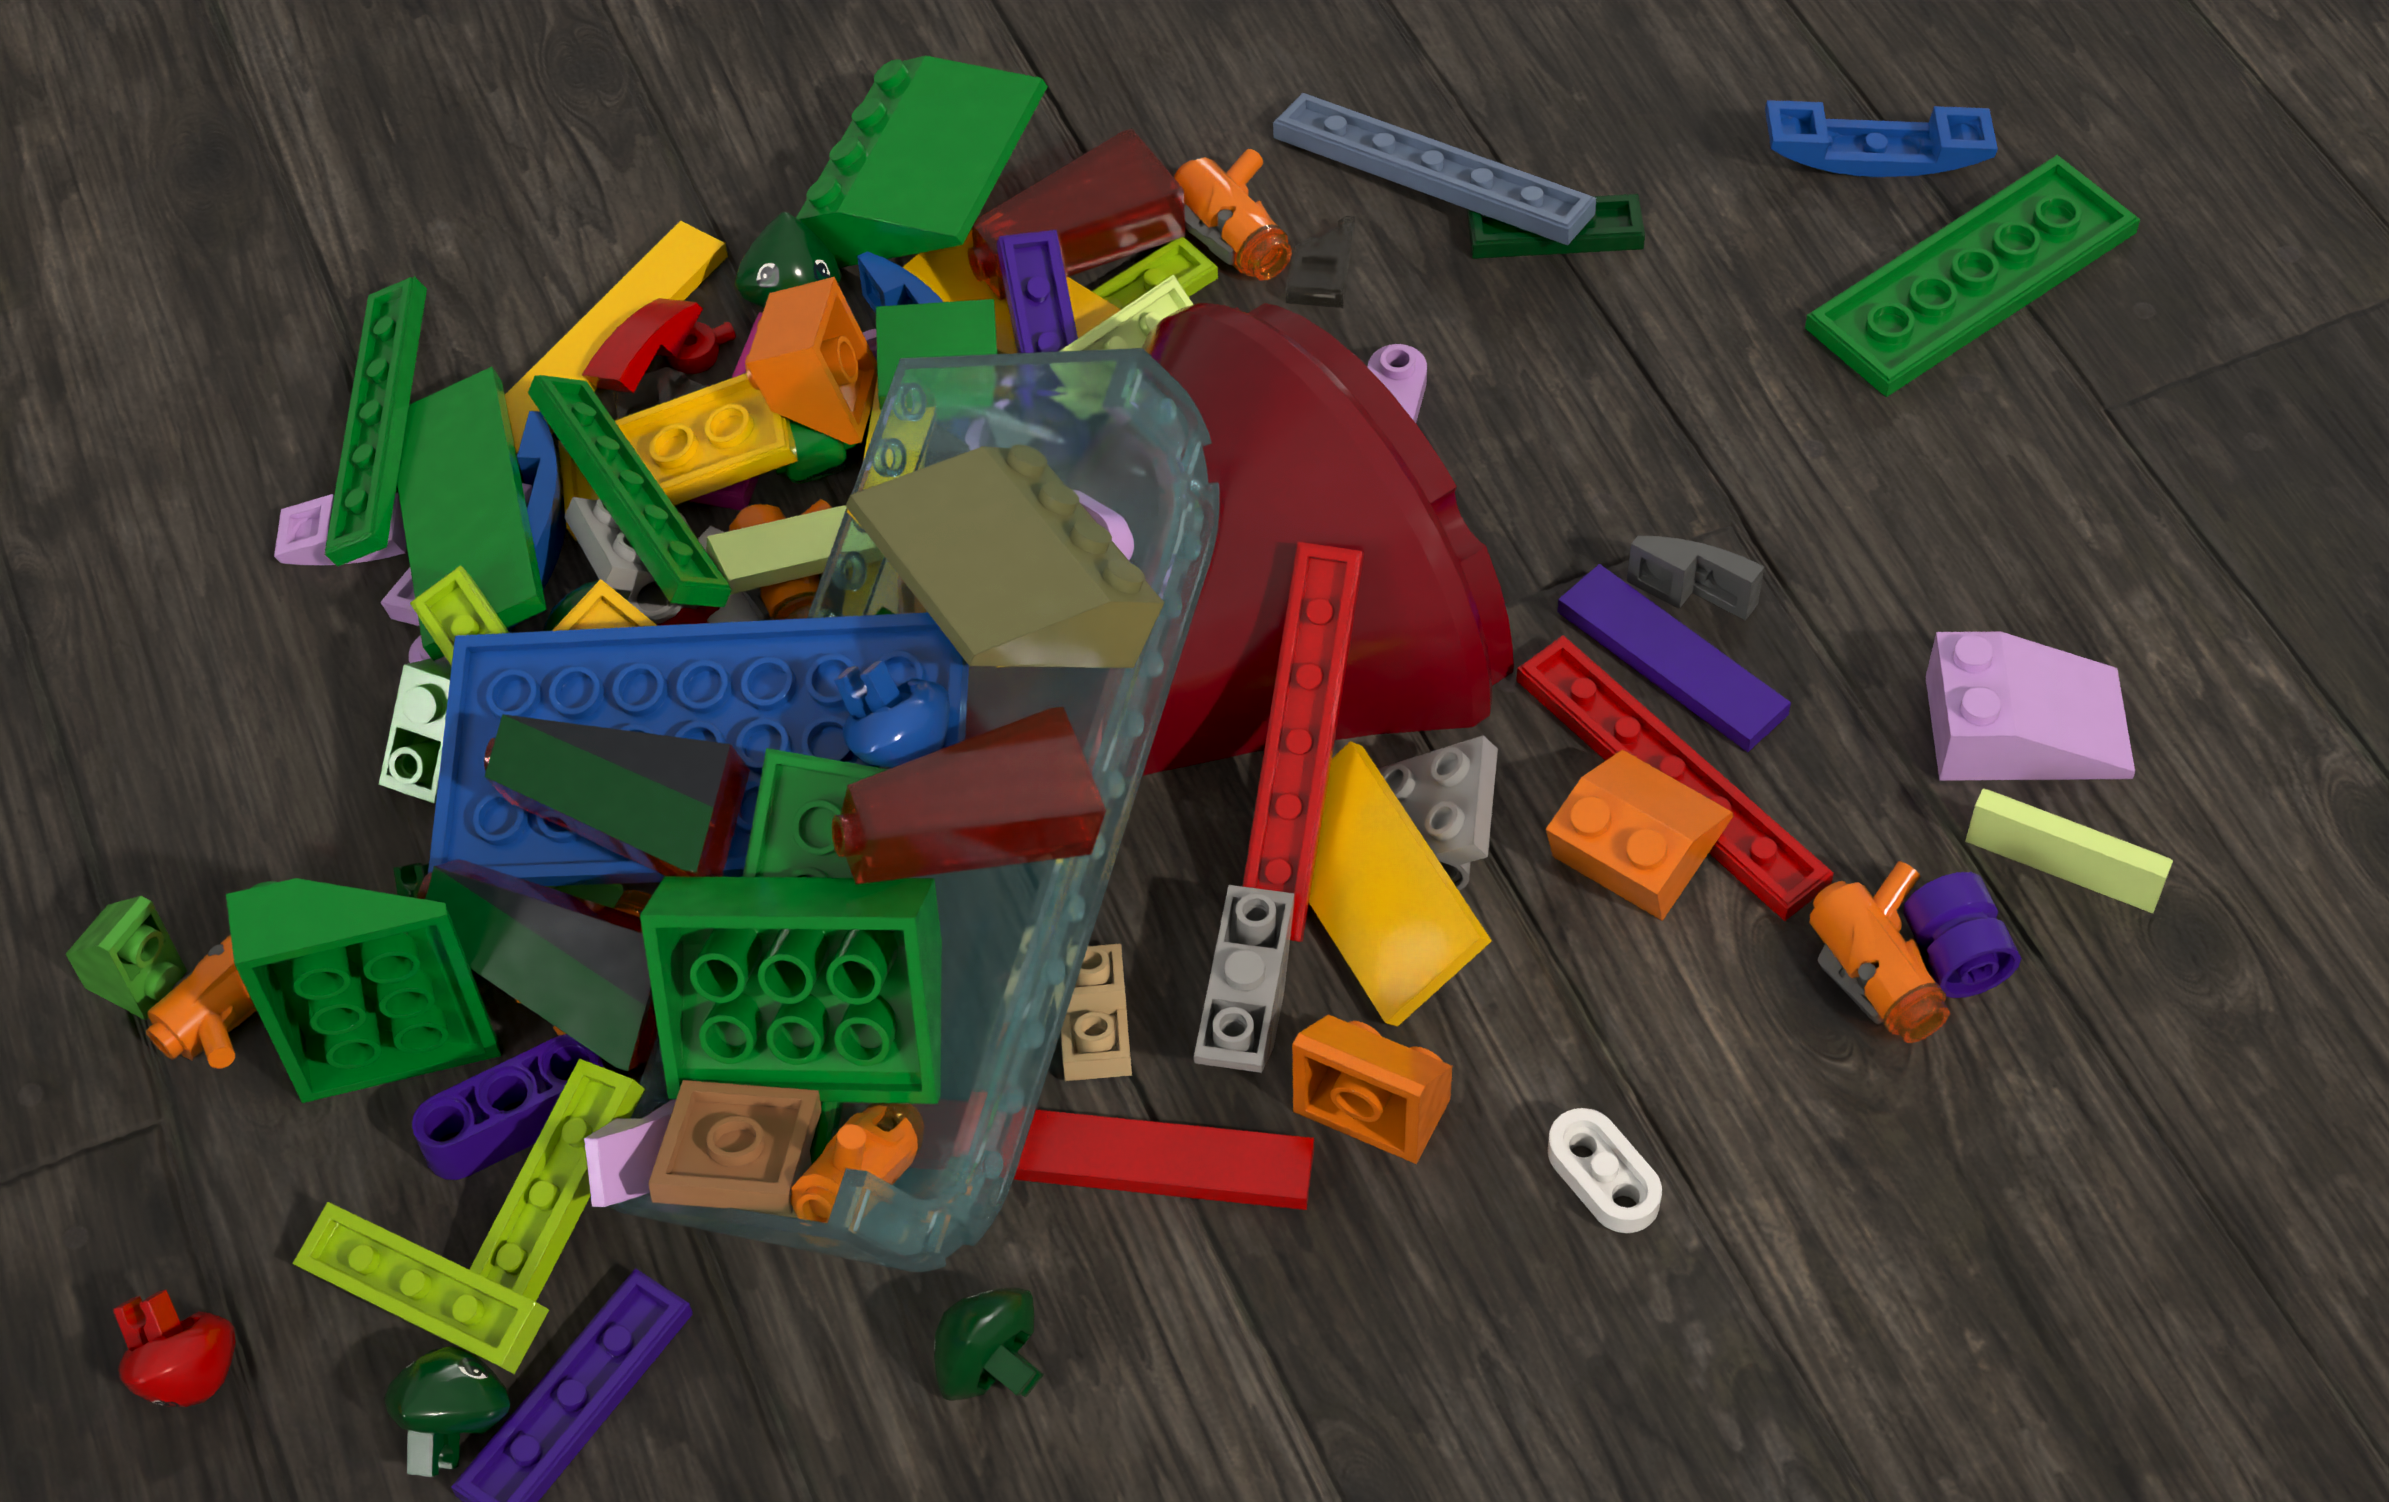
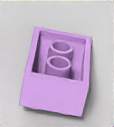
[1926,631,2135,781]

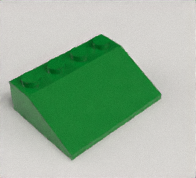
[796,56,1048,268]
[640,876,942,1104]
[226,878,501,1103]

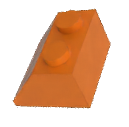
[745,277,878,445]
[1546,750,1733,921]
[1292,1014,1452,1164]

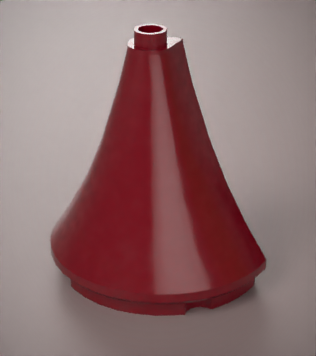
[963,303,1514,797]

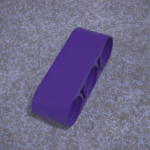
[412,1034,604,1180]

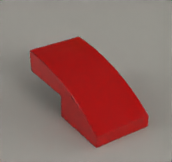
[582,298,703,393]

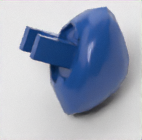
[834,660,950,771]

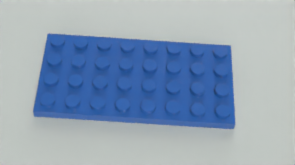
[427,612,969,888]

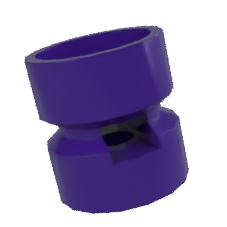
[1903,872,2021,998]

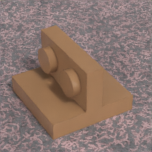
[648,1080,822,1218]

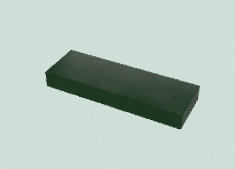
[1467,194,1645,259]

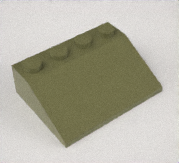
[846,444,1164,668]

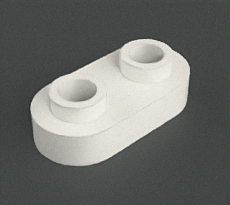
[1548,1108,1662,1233]

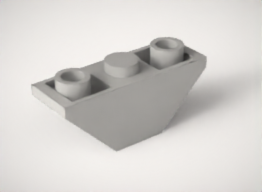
[1194,885,1294,1073]

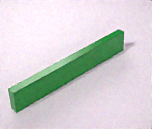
[324,276,427,567]
[528,375,732,607]

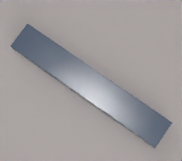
[1273,93,1596,245]

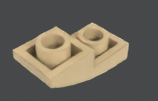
[1055,944,1132,1081]

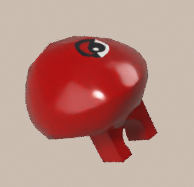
[113,1289,236,1407]

